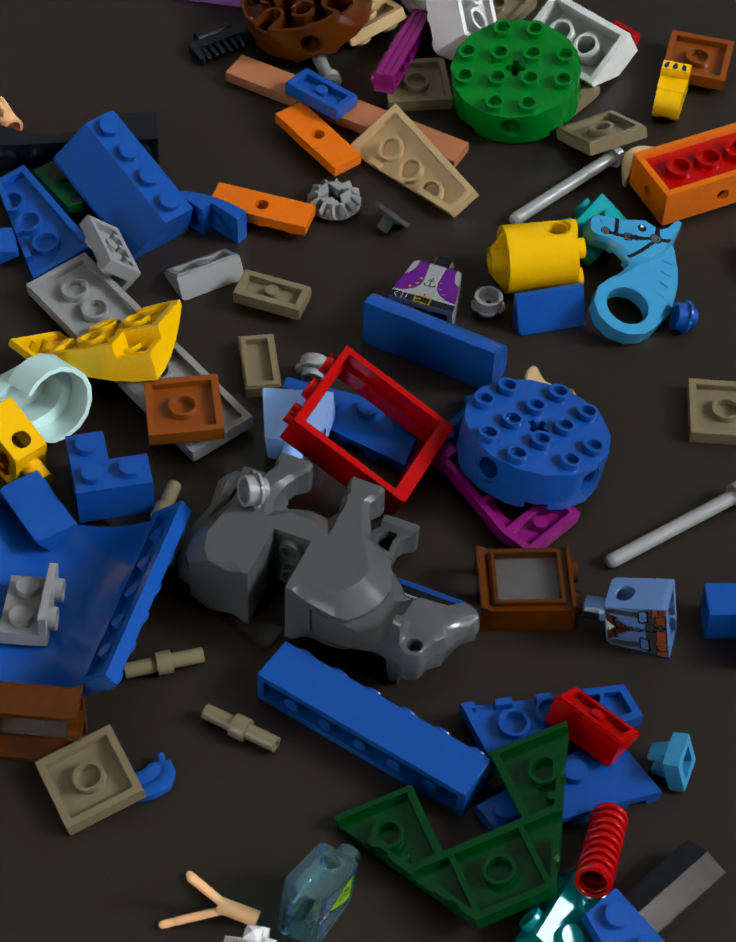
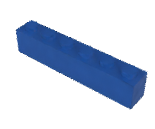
[257,641,492,817]

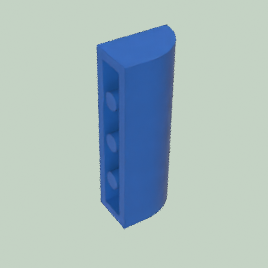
[362,293,508,388]

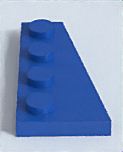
[0,165,94,280]
[459,684,643,776]

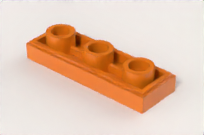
[275,101,361,177]
[212,182,316,236]

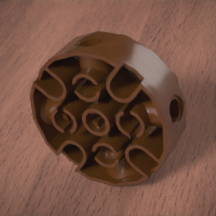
[240,0,373,62]

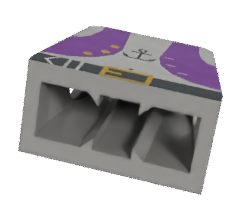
[388,256,462,324]

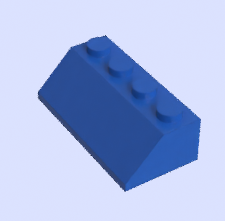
[53,110,193,259]

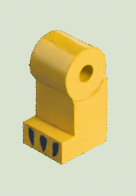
[652,60,692,121]

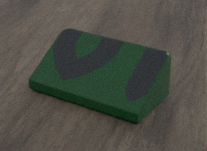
[31,161,93,214]

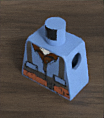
[583,577,677,658]

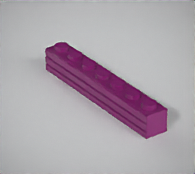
[371,8,431,94]

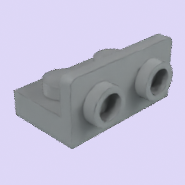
[79,215,141,291]
[0,562,66,647]

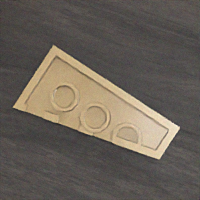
[350,104,479,218]

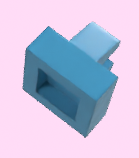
[647,732,696,792]

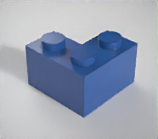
[65,431,155,523]

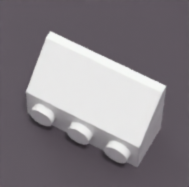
[425,0,497,61]
[534,0,638,87]

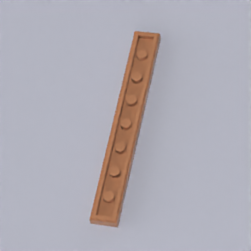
[226,54,469,168]

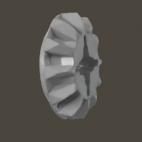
[307,178,361,221]

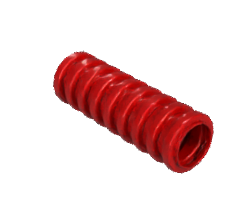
[574,802,628,898]

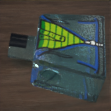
[277,843,361,942]

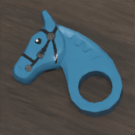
[582,215,682,344]

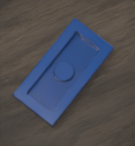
[285,68,357,121]

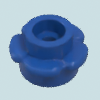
[669,300,698,335]

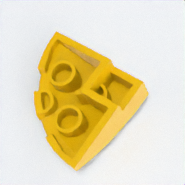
[46,299,182,382]

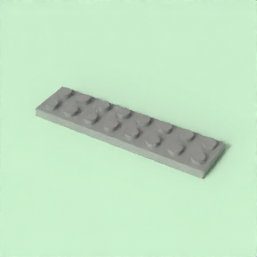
[26,252,254,462]

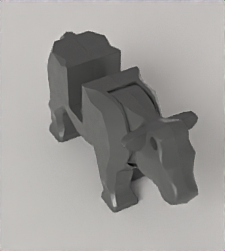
[175,452,480,684]

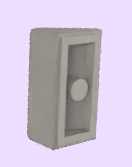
[164,249,244,300]

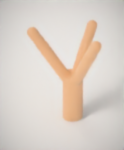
[158,871,261,929]

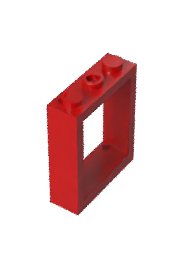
[279,345,455,516]

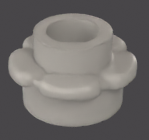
[471,286,505,318]
[295,353,327,382]
[237,471,270,510]

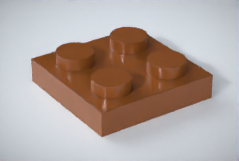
[664,30,735,91]
[144,374,225,446]

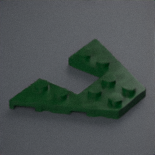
[333,720,569,929]

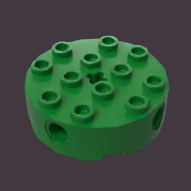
[450,19,581,144]

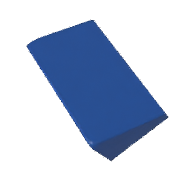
[512,283,586,336]
[0,470,79,551]

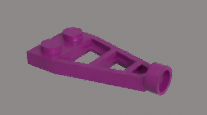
[431,442,580,548]

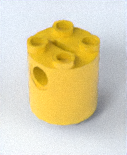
[487,219,586,294]

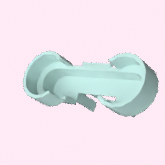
[0,353,92,443]

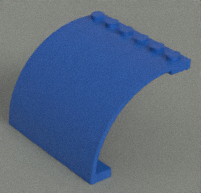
[0,495,192,697]

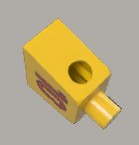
[0,397,54,485]

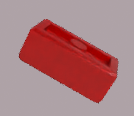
[545,687,640,766]

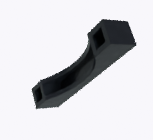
[0,112,159,171]

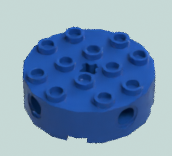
[456,377,611,510]

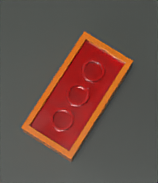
[629,122,736,226]

